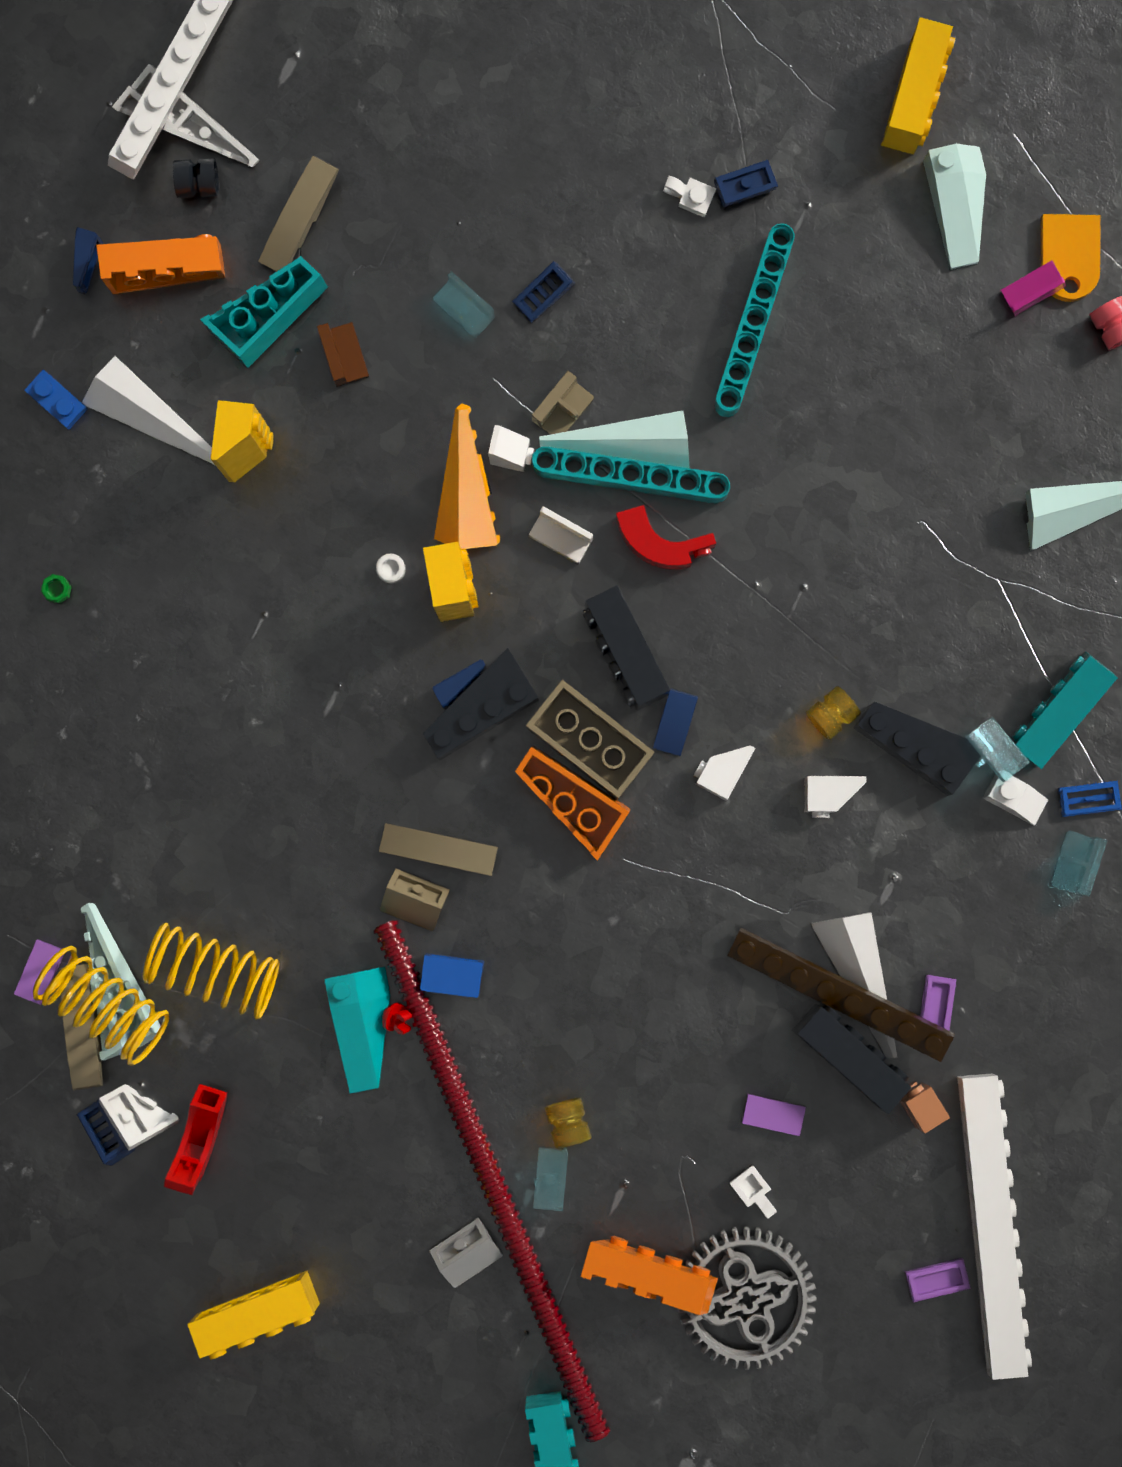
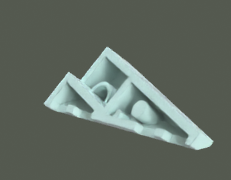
[539,411,689,468]

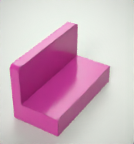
[1001,260,1067,316]

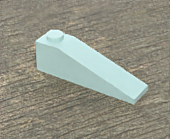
[923,144,986,270]

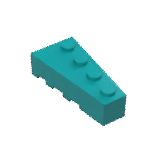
[200,256,328,368]
[1012,651,1118,769]
[525,1391,579,1467]

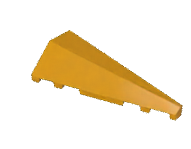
[434,403,500,549]

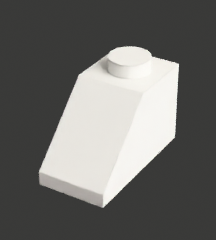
[488,425,534,472]
[693,745,755,801]
[982,771,1048,826]
[805,776,866,818]

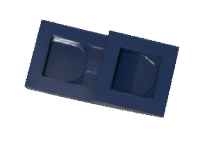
[653,688,698,756]

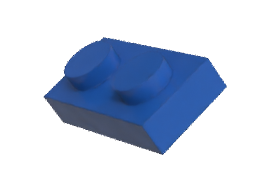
[24,369,88,430]

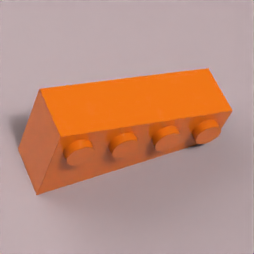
[96,234,225,294]
[515,746,631,861]
[580,1236,718,1315]

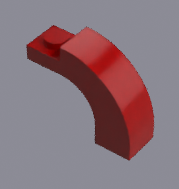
[616,505,716,570]
[164,1084,228,1195]

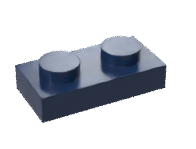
[714,160,778,208]

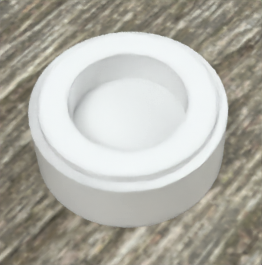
[376,554,406,584]

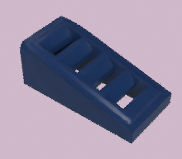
[73,227,103,295]
[512,261,575,323]
[432,659,486,709]
[76,1100,135,1166]

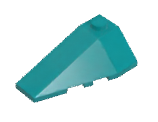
[324,967,391,1094]

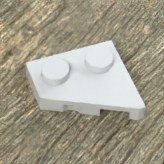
[99,1084,179,1151]

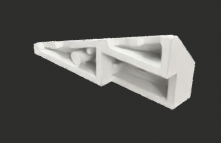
[112,64,259,167]

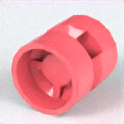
[1089,296,1122,350]

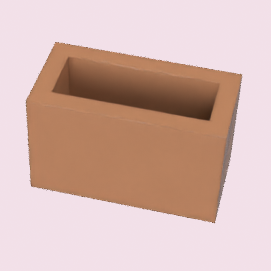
[900,1081,950,1134]

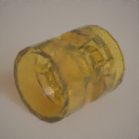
[805,686,861,740]
[545,1097,592,1148]

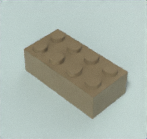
[526,680,655,800]

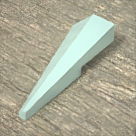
[1025,481,1122,550]
[81,903,161,1061]

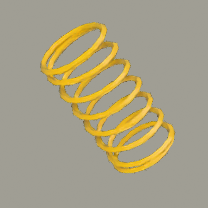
[143,923,279,1020]
[33,946,169,1066]

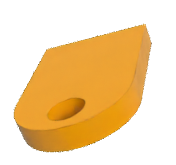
[1041,214,1100,302]

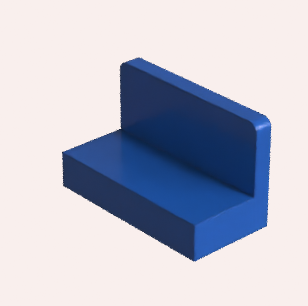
[420,953,484,998]

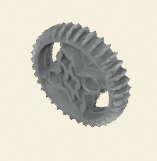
[677,1227,817,1370]

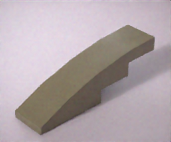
[258,156,339,272]
[379,823,498,876]
[59,964,103,1090]

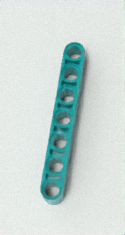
[714,223,795,417]
[532,447,730,504]

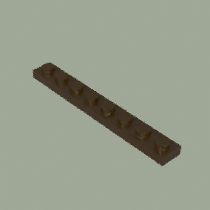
[727,928,955,1062]

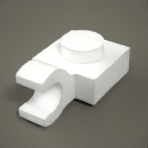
[663,176,716,217]
[729,1165,777,1218]

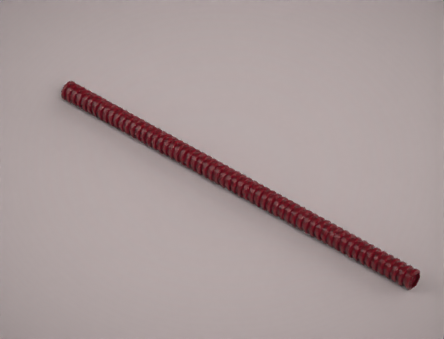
[373,920,610,1443]

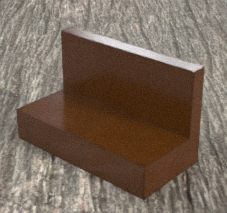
[317,322,369,387]

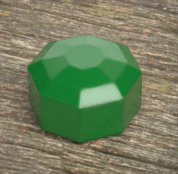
[41,574,72,604]

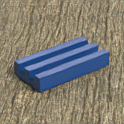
[1058,781,1122,817]

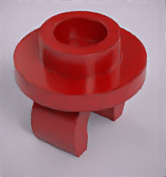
[382,1003,412,1035]

